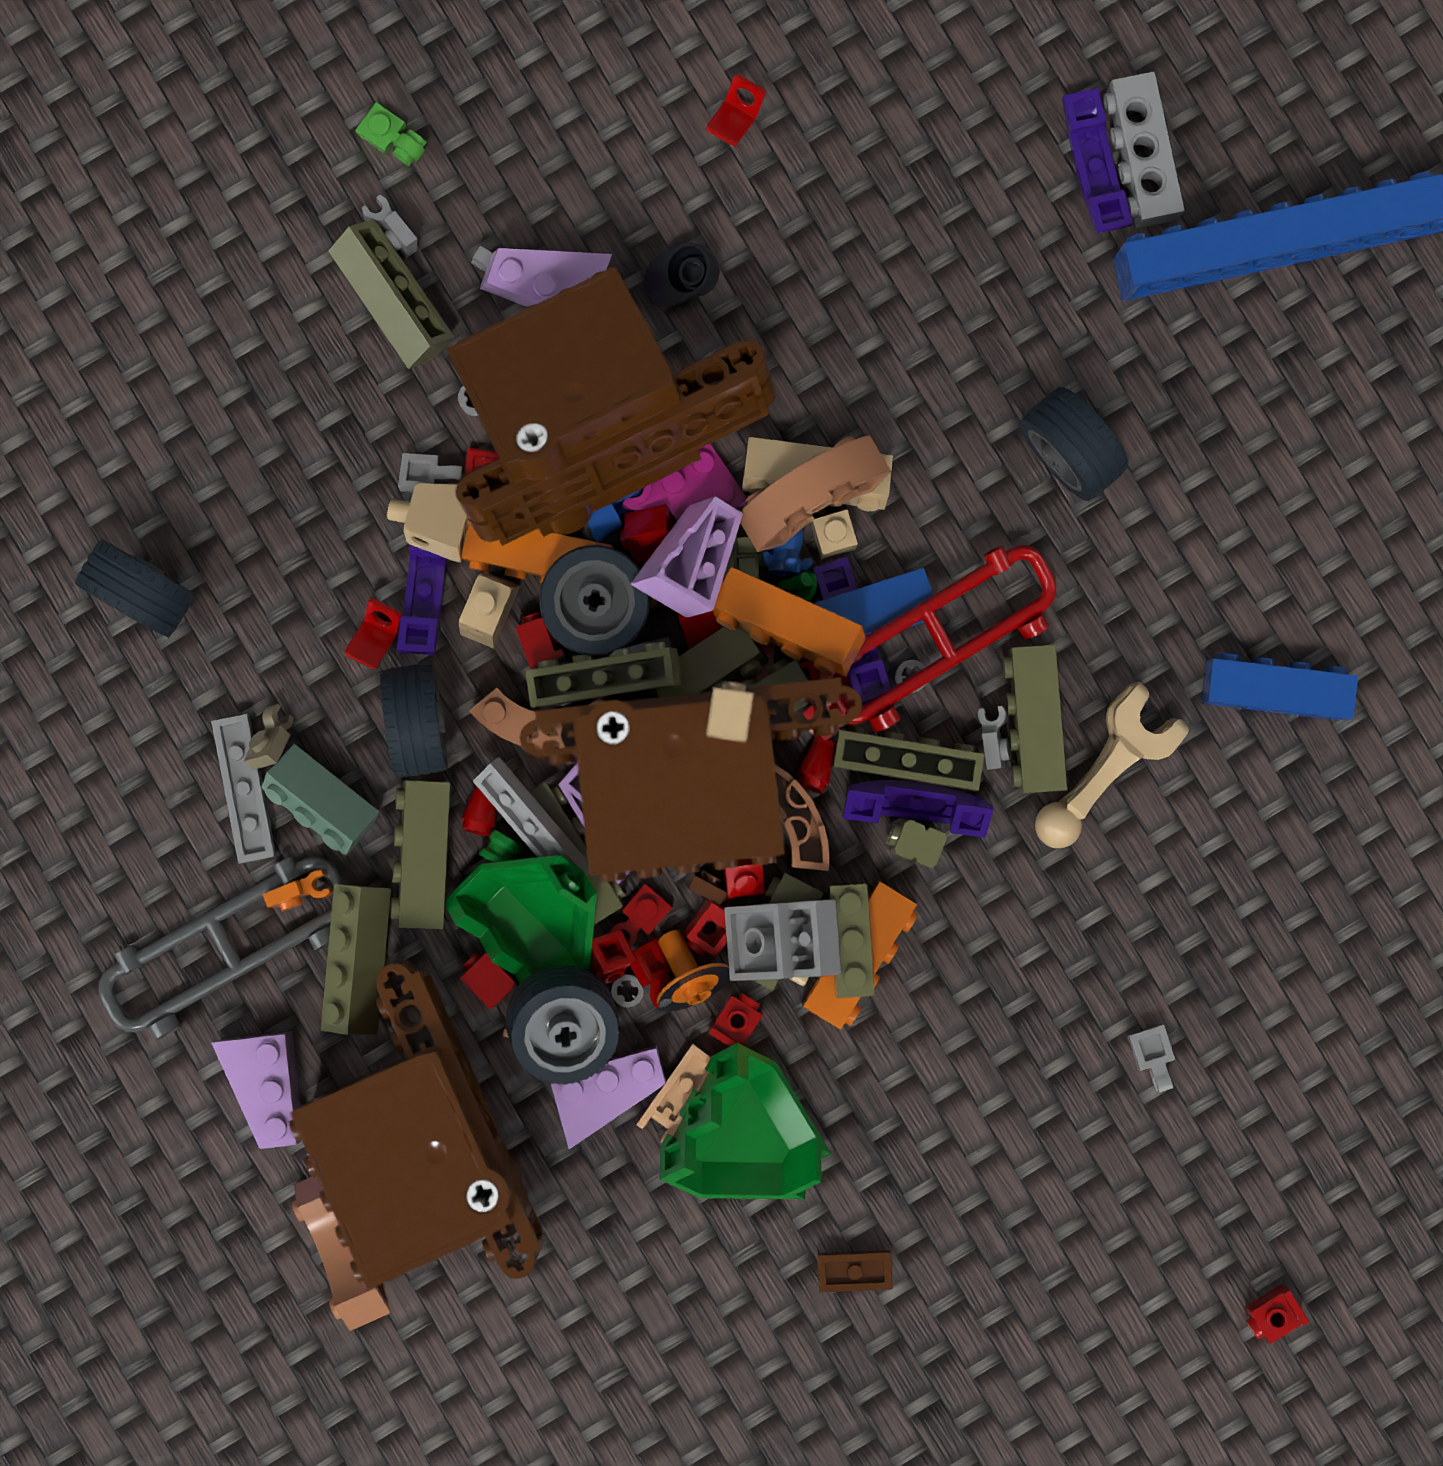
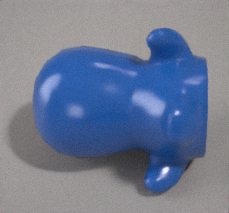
[761,528,813,578]

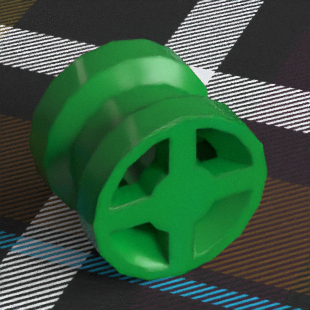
[478,830,524,863]

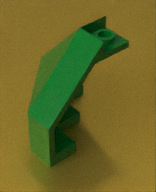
[444,855,597,984]
[659,1043,831,1199]

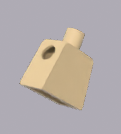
[387,483,469,563]
[459,572,520,649]

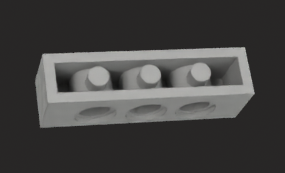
[1103,72,1185,229]

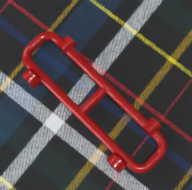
[818,545,1057,732]

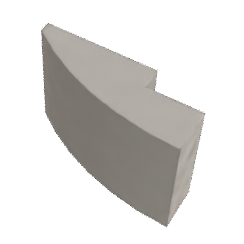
[724,899,841,981]

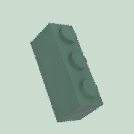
[261,744,380,855]

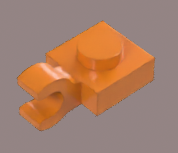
[262,870,334,912]

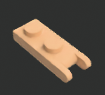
[636,1043,712,1143]

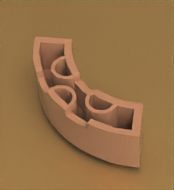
[740,435,891,552]
[469,688,622,749]
[774,764,829,871]
[292,1176,391,1331]

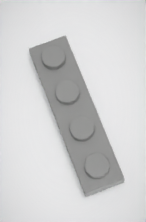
[211,714,276,864]
[473,757,589,876]

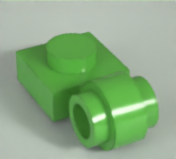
[355,102,426,166]

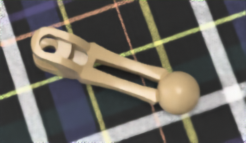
[1035,681,1189,848]

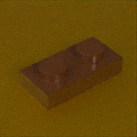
[817,1250,893,1293]

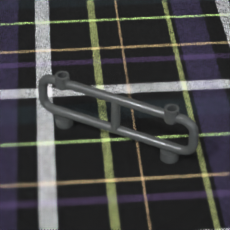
[98,856,345,1041]

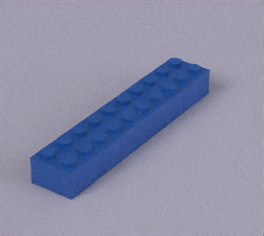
[1112,171,1443,302]

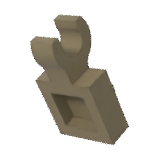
[244,704,293,770]

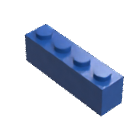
[813,568,933,636]
[1201,653,1358,721]

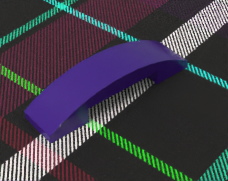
[1062,88,1133,234]
[397,544,447,655]
[813,557,891,704]
[842,780,993,838]

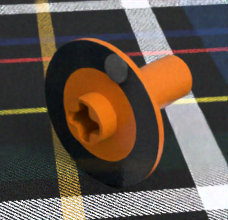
[657,930,730,1011]

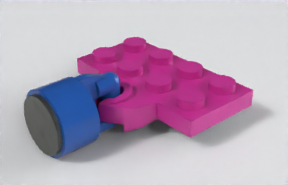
[579,444,747,542]

